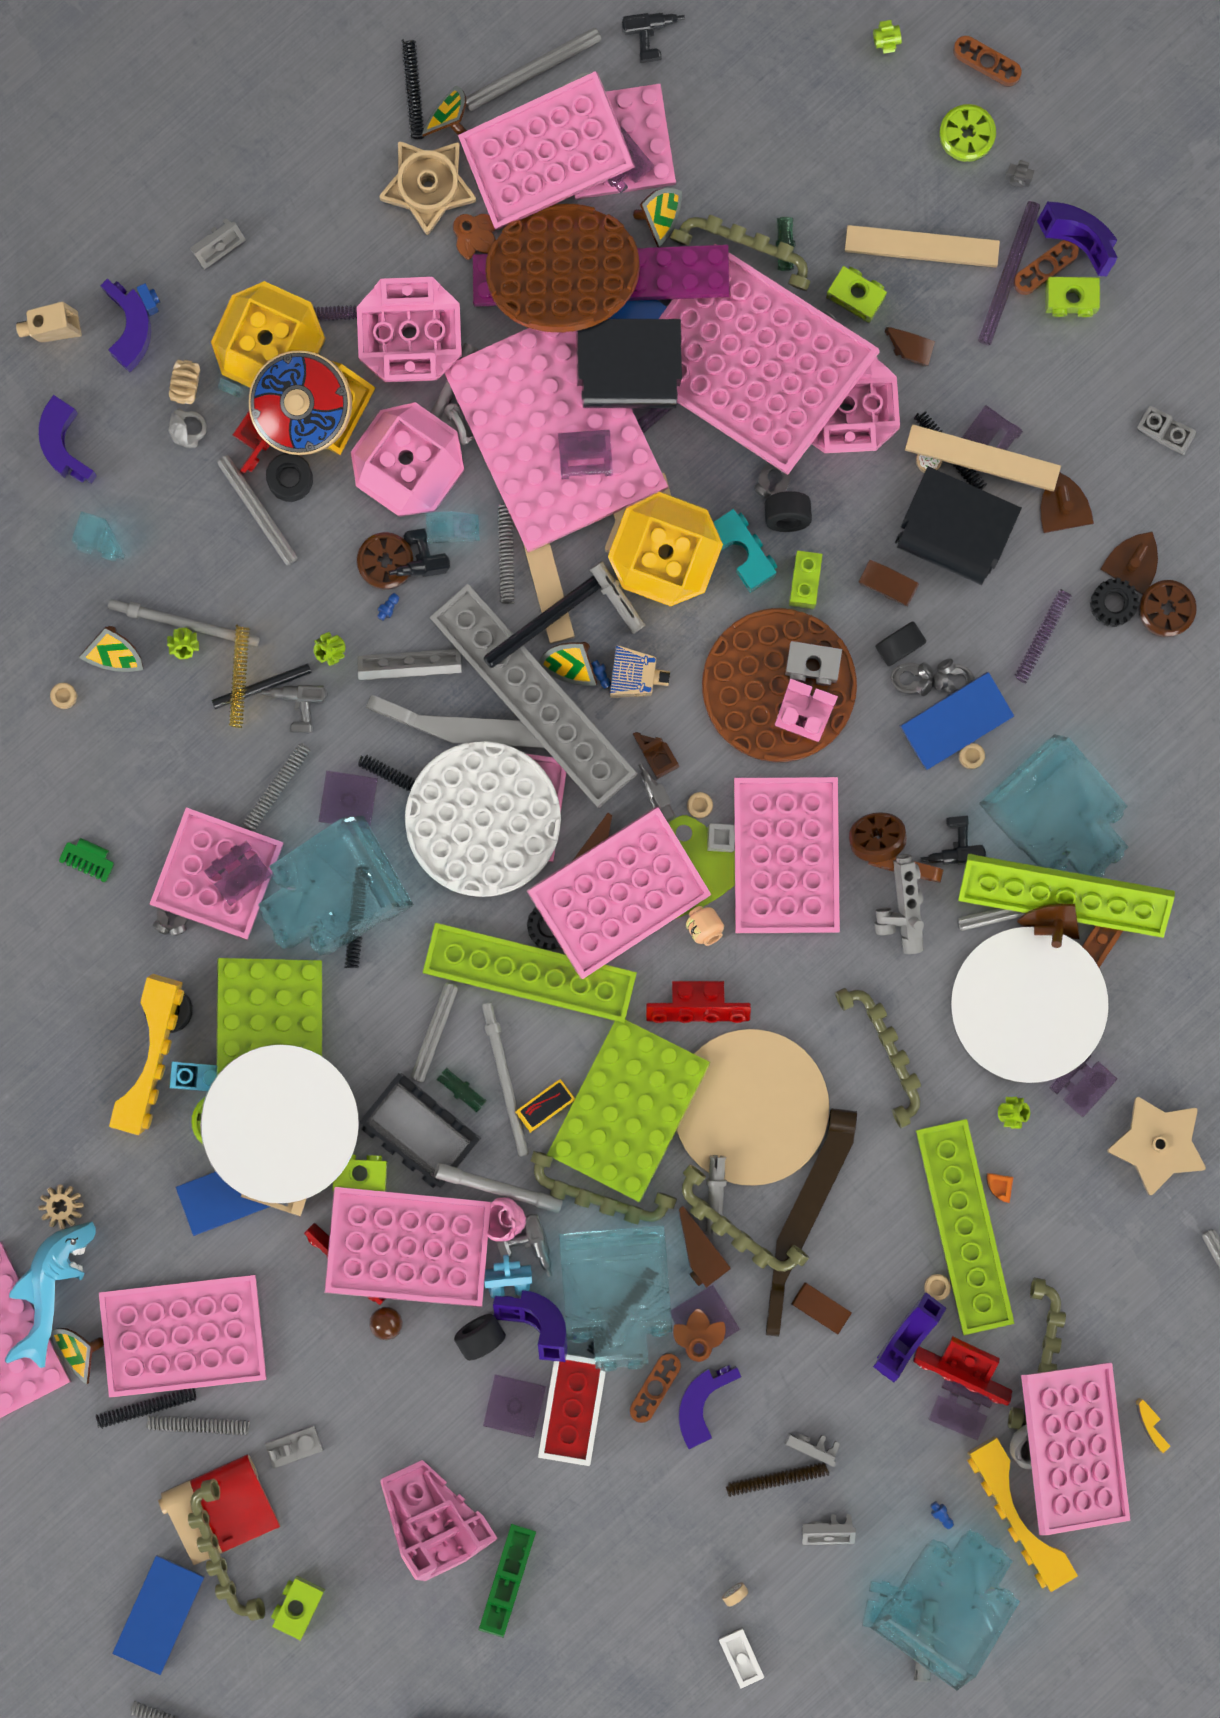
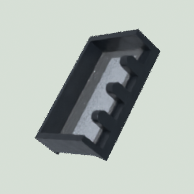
[359,1073,481,1188]

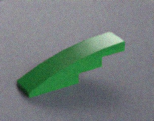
[478,1524,536,1638]

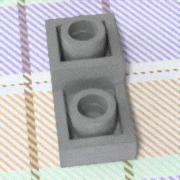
[1137,406,1196,455]

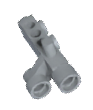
[874,854,924,954]

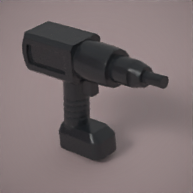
[622,13,685,63]
[388,528,450,577]
[921,816,986,865]

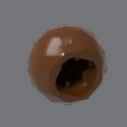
[369,1307,403,1340]

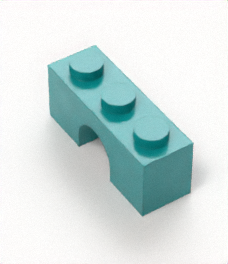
[713,509,778,593]

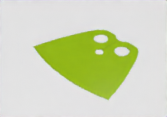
[669,815,735,919]

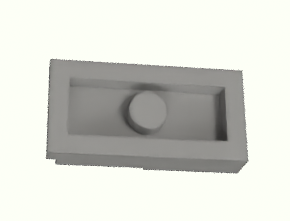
[190,219,246,270]
[265,1426,323,1469]
[785,1432,840,1467]
[802,1514,856,1545]

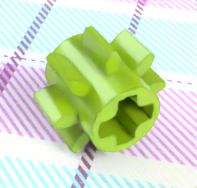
[873,20,902,54]
[167,628,199,659]
[314,632,345,666]
[998,1097,1030,1129]

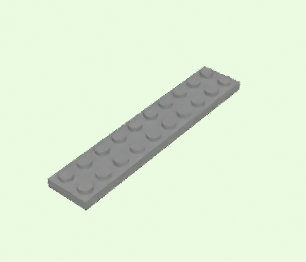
[429,584,637,809]

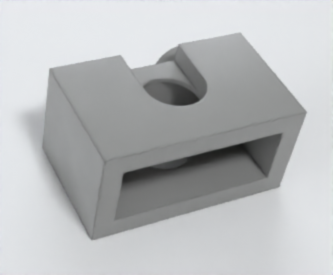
[785,641,842,686]

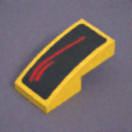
[515,1079,575,1133]
[1135,1398,1171,1453]

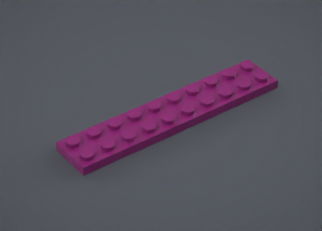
[473,245,730,307]

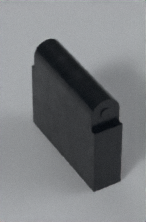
[576,319,682,408]
[897,466,1022,585]

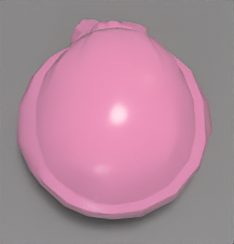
[487,1197,526,1242]

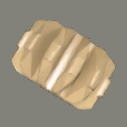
[169,360,200,404]
[38,1184,84,1229]

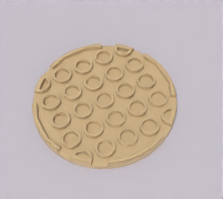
[677,1029,829,1186]

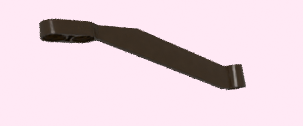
[766,1108,857,1337]

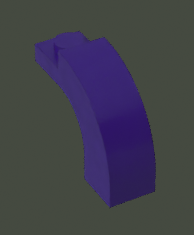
[1037,201,1118,277]
[100,278,151,373]
[38,395,97,484]
[493,1290,568,1362]
[873,1293,947,1382]
[678,1364,741,1449]

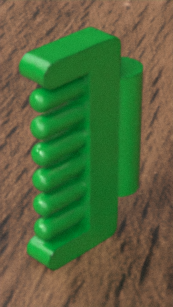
[59,838,114,882]

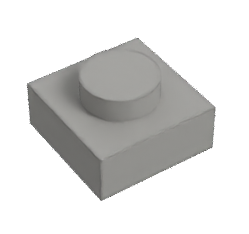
[707,823,735,852]

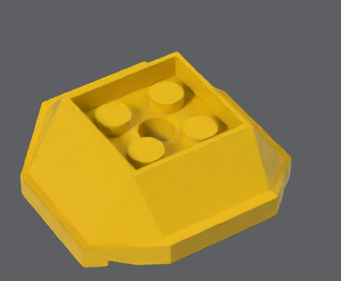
[211,281,326,388]
[608,491,723,606]

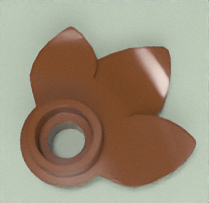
[453,214,496,260]
[673,1308,726,1362]

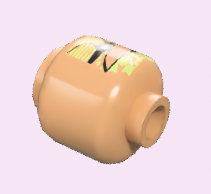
[686,906,724,946]

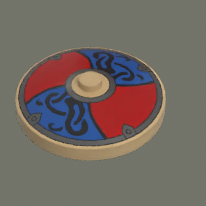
[249,350,352,455]

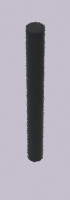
[212,663,312,709]

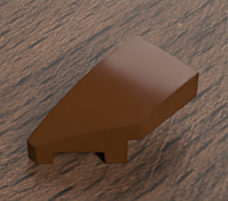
[885,327,935,366]
[633,732,679,779]

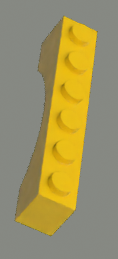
[109,974,184,1135]
[967,1436,1078,1592]

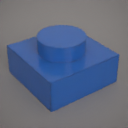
[136,283,160,316]

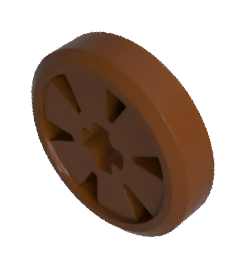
[357,532,414,590]
[1139,580,1197,637]
[849,812,907,862]

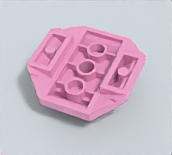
[357,277,462,382]
[811,357,900,453]
[351,402,465,517]

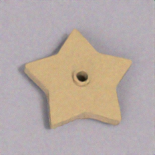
[379,142,476,235]
[1107,1097,1206,1195]

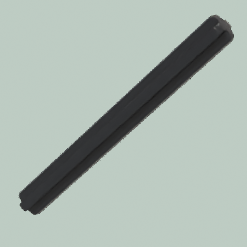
[483,576,601,668]

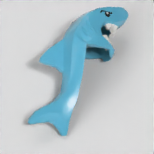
[5,1222,96,1368]

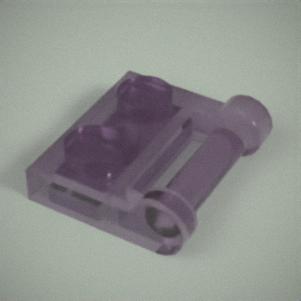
[962,405,1023,450]
[558,430,613,480]

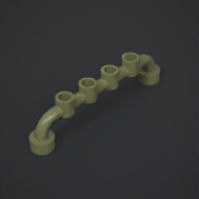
[670,215,811,291]
[835,988,921,1128]
[530,1151,677,1225]
[682,1164,809,1272]
[1008,1277,1066,1430]
[188,1479,265,1621]

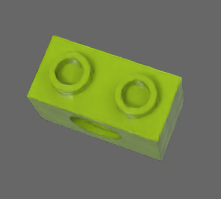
[826,266,887,324]
[1045,277,1100,317]
[789,551,823,609]
[332,1155,388,1192]
[271,1576,325,1641]

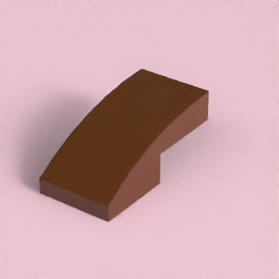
[859,560,919,607]
[791,1282,852,1334]

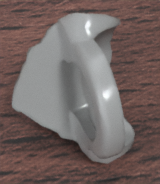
[440,404,474,445]
[168,408,207,448]

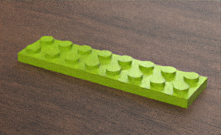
[958,854,1175,938]
[423,923,637,1023]
[915,1119,1015,1335]

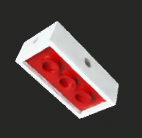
[538,1353,607,1466]

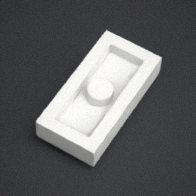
[719,1628,764,1689]

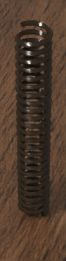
[726,1462,829,1497]

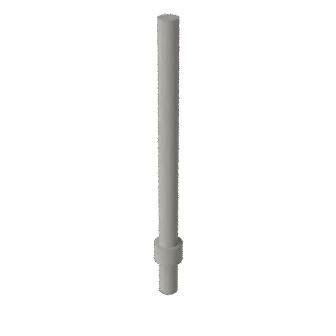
[108,599,260,647]
[482,1003,529,1157]

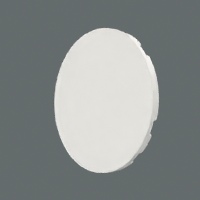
[405,741,561,897]
[951,927,1108,1083]
[200,1045,359,1203]

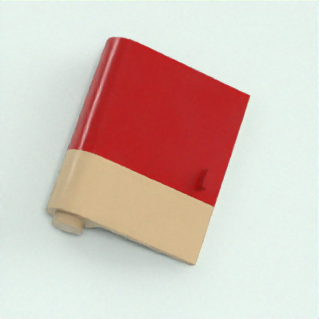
[158,1454,280,1565]

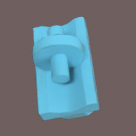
[484,1254,532,1298]

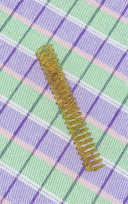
[229,624,250,728]

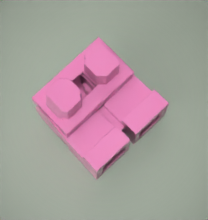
[775,679,838,742]

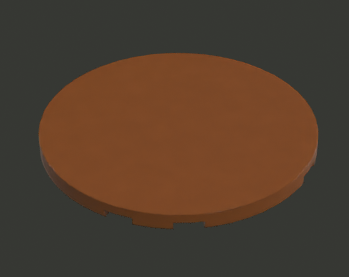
[485,204,640,333]
[702,608,857,762]

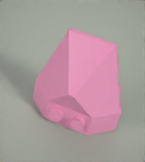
[380,1460,497,1581]

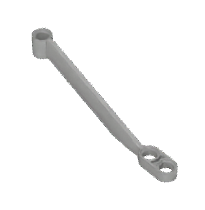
[366,695,544,748]

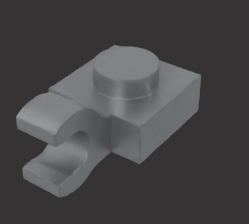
[1005,160,1035,188]

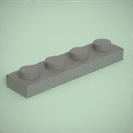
[358,649,462,680]

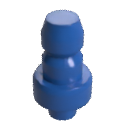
[377,593,400,621]
[591,660,611,689]
[930,1501,954,1529]

